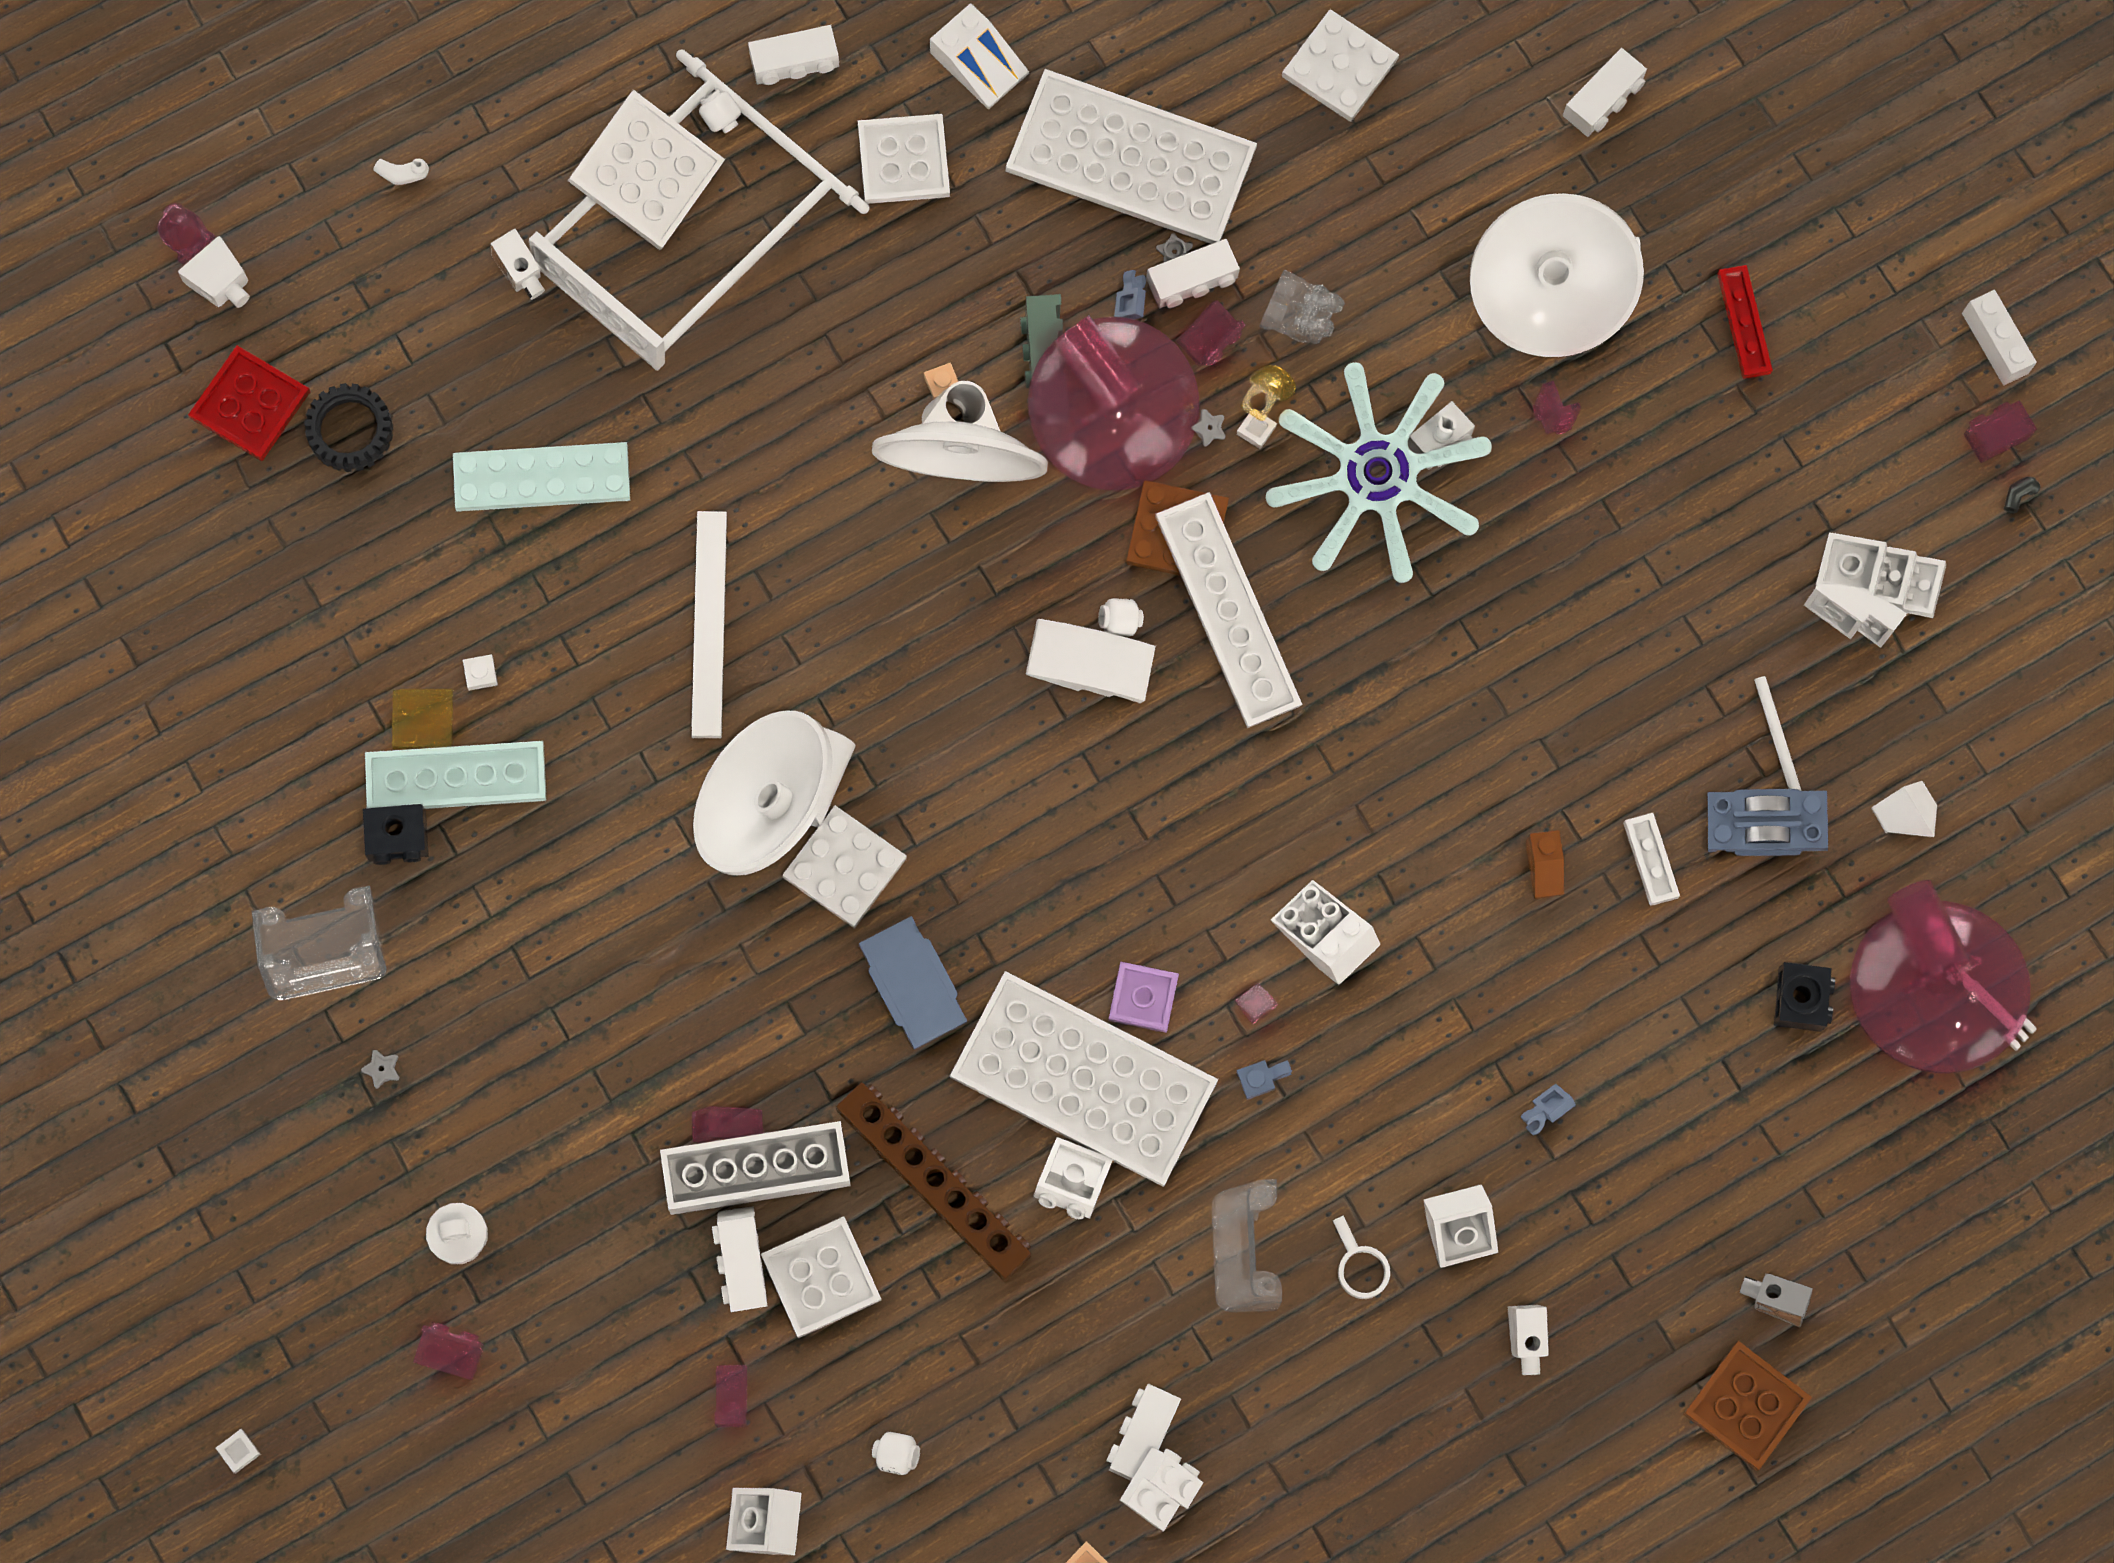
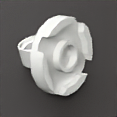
[426,1203,488,1264]

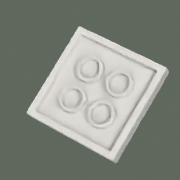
[1282,9,1399,122]
[858,114,950,204]
[782,805,907,929]
[761,1216,882,1338]

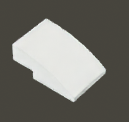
[1804,584,1907,647]

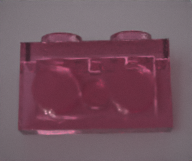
[1176,300,1246,366]
[1533,381,1581,434]
[413,1322,484,1381]

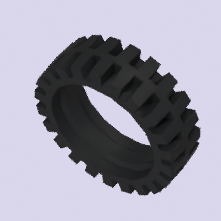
[304,383,393,472]

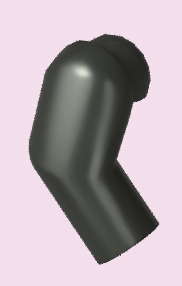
[2004,476,2041,513]

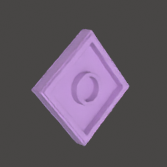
[1108,962,1179,1033]

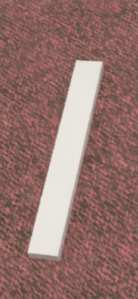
[692,511,727,738]

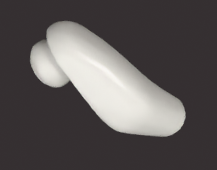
[373,158,429,185]

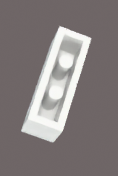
[748,25,839,85]
[1563,47,1647,137]
[1146,239,1240,309]
[1962,290,2037,386]
[1106,1384,1181,1481]

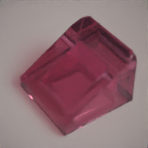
[1235,983,1278,1024]

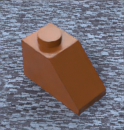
[1525,830,1564,899]

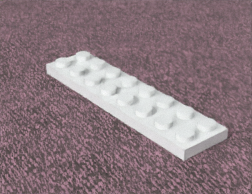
[1155,492,1302,728]

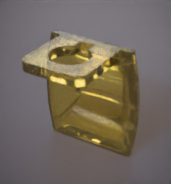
[1240,365,1296,421]

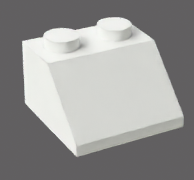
[1424,1185,1498,1268]
[726,1488,801,1555]

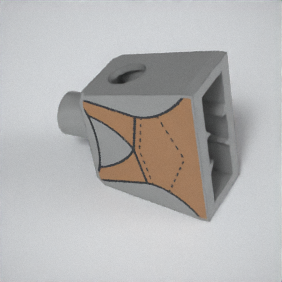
[1740,1274,1813,1327]

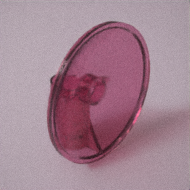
[1028,315,1199,491]
[1850,880,2030,1073]

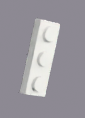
[1623,813,1680,906]

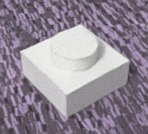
[1237,408,1277,449]
[463,654,498,691]
[216,1429,261,1474]

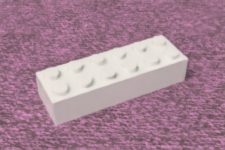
[660,1121,851,1215]

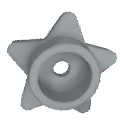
[1156,233,1193,262]
[1191,409,1226,446]
[361,1050,400,1089]

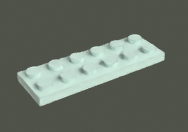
[453,442,631,512]
[365,741,546,809]

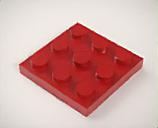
[188,345,311,461]

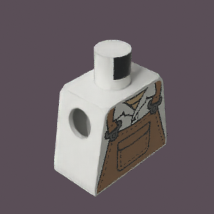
[491,229,545,300]

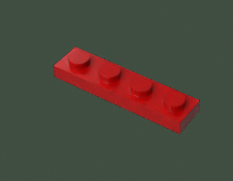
[1717,265,1773,379]

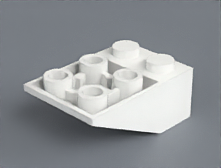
[1271,880,1381,985]

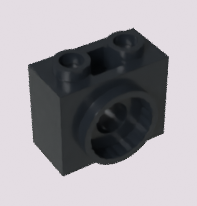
[363,804,429,865]
[1774,962,1835,1032]

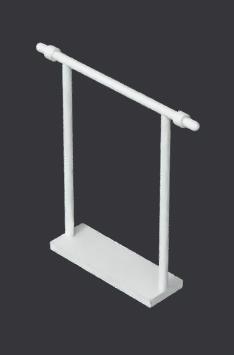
[529,49,869,371]

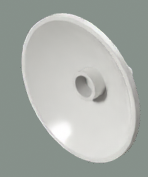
[1470,194,1644,357]
[872,381,1048,482]
[693,711,856,876]

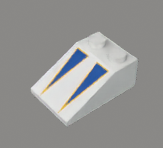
[930,3,1029,110]

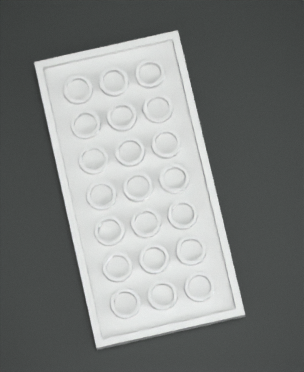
[1006,69,1257,244]
[950,971,1218,1187]

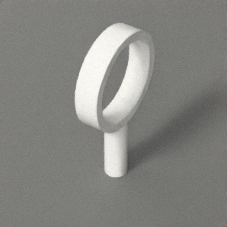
[1333,1216,1390,1299]

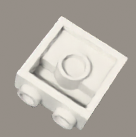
[1034,1137,1113,1219]
[1120,1447,1204,1531]

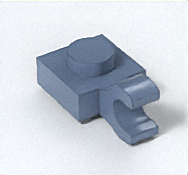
[1114,270,1146,322]
[1237,1060,1292,1100]
[1521,1084,1576,1135]

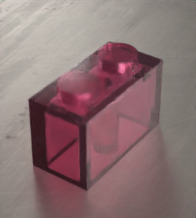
[1964,400,2037,463]

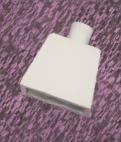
[178,236,250,308]
[1508,1305,1548,1375]

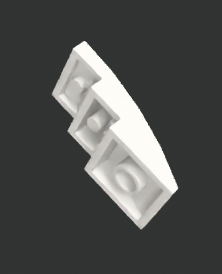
[1816,532,1946,618]
[1026,619,1156,703]

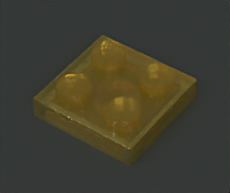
[392,689,453,750]

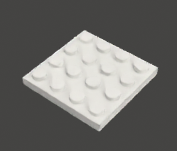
[567,90,725,250]

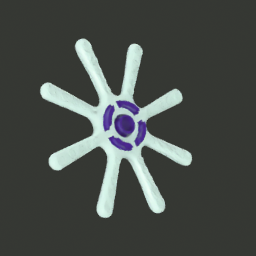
[1266,362,1492,583]

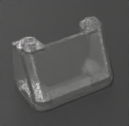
[252,886,387,1000]
[1212,1179,1282,1312]

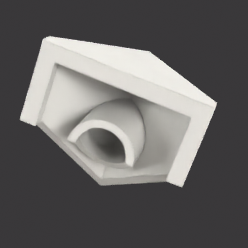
[1871,781,1937,837]

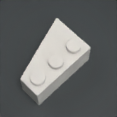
[712,1206,767,1312]

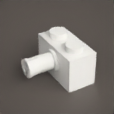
[1408,401,1475,470]

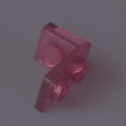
[692,1106,763,1143]
[715,1365,747,1428]

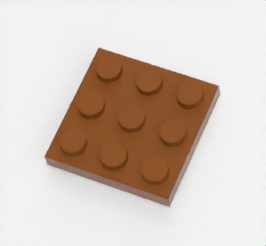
[1126,480,1229,576]
[1683,1341,1812,1471]

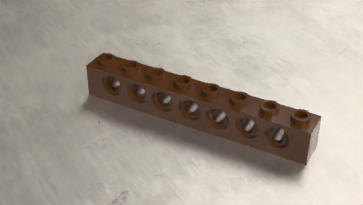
[836,1082,1031,1282]

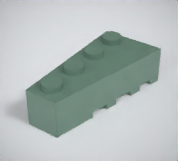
[1020,294,1070,425]

